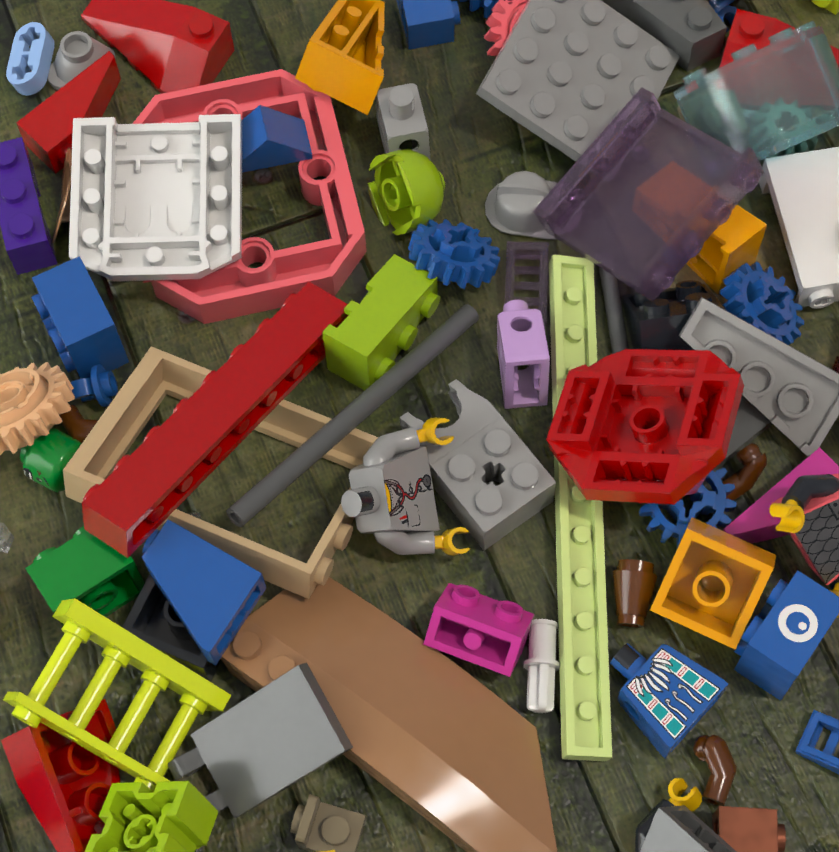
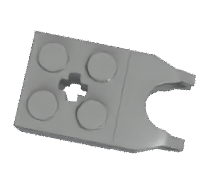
[400,379,556,551]

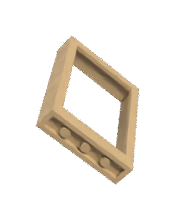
[63,346,378,599]

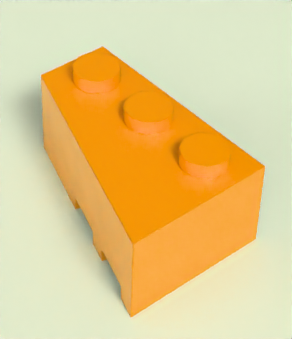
[295,0,385,115]
[633,163,767,294]

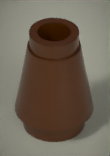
[613,559,658,628]

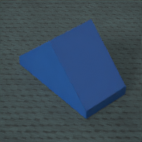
[242,105,313,173]

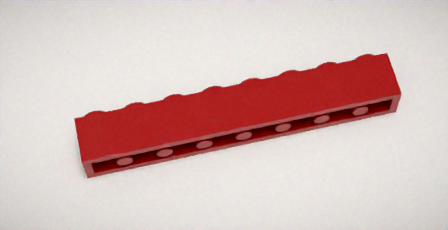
[82,282,349,558]

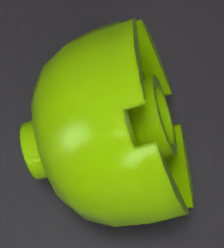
[368,149,445,235]

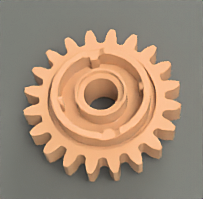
[0,362,75,455]

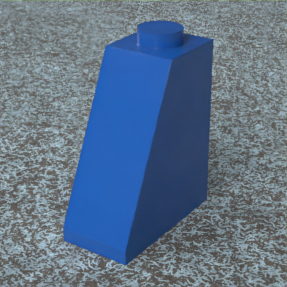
[142,519,266,666]

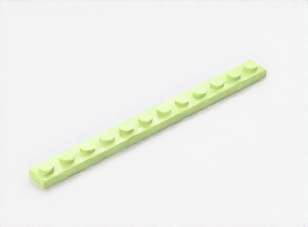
[549,255,612,762]

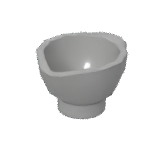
[48,31,116,90]

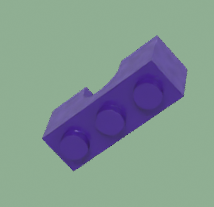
[0,137,58,275]

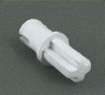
[524,619,560,713]

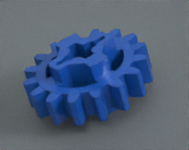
[408,219,500,289]
[720,262,804,345]
[639,468,737,548]

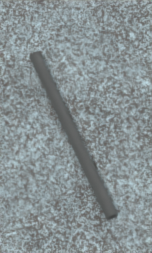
[226,304,479,527]

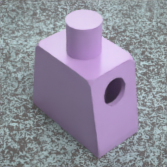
[497,300,550,409]

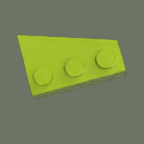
[322,254,440,390]

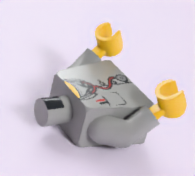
[341,417,470,556]

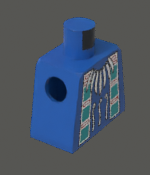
[610,643,728,759]

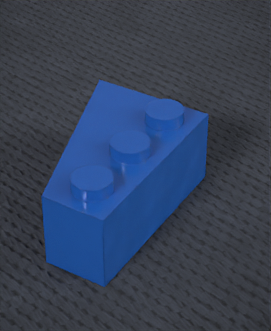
[396,0,460,50]

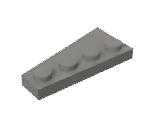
[679,297,839,457]

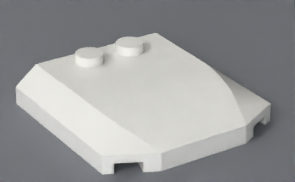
[69,114,242,281]

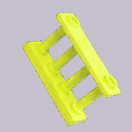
[3,598,231,792]

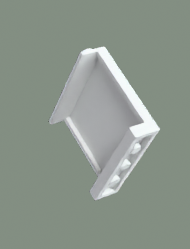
[759,147,839,309]

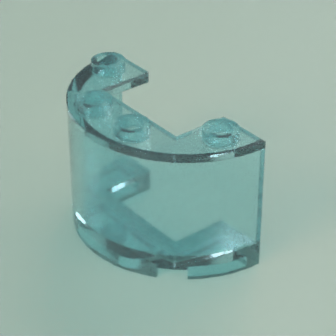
[673,21,839,182]

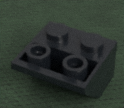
[622,280,726,350]

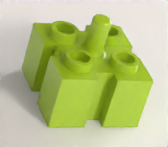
[85,781,219,852]

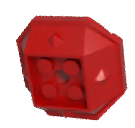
[546,349,744,505]

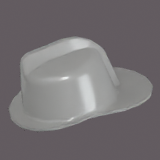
[485,171,583,240]

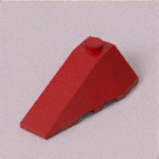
[81,0,235,94]

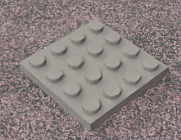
[476,0,680,184]

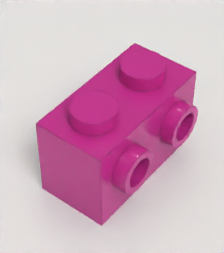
[423,583,534,677]

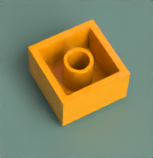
[650,517,776,650]

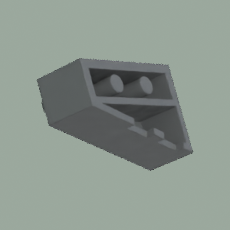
[601,0,727,72]

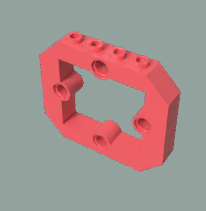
[132,69,367,324]

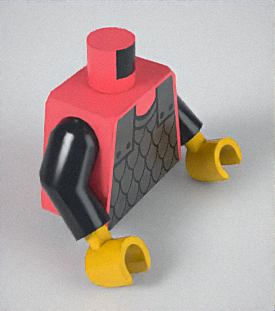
[769,474,839,618]

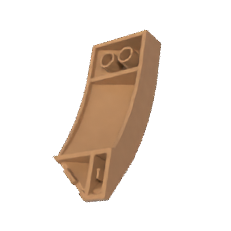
[220,577,558,852]

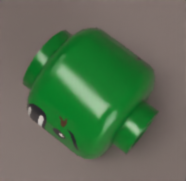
[20,428,82,492]

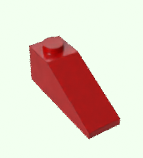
[16,51,121,174]

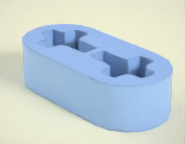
[6,22,54,96]

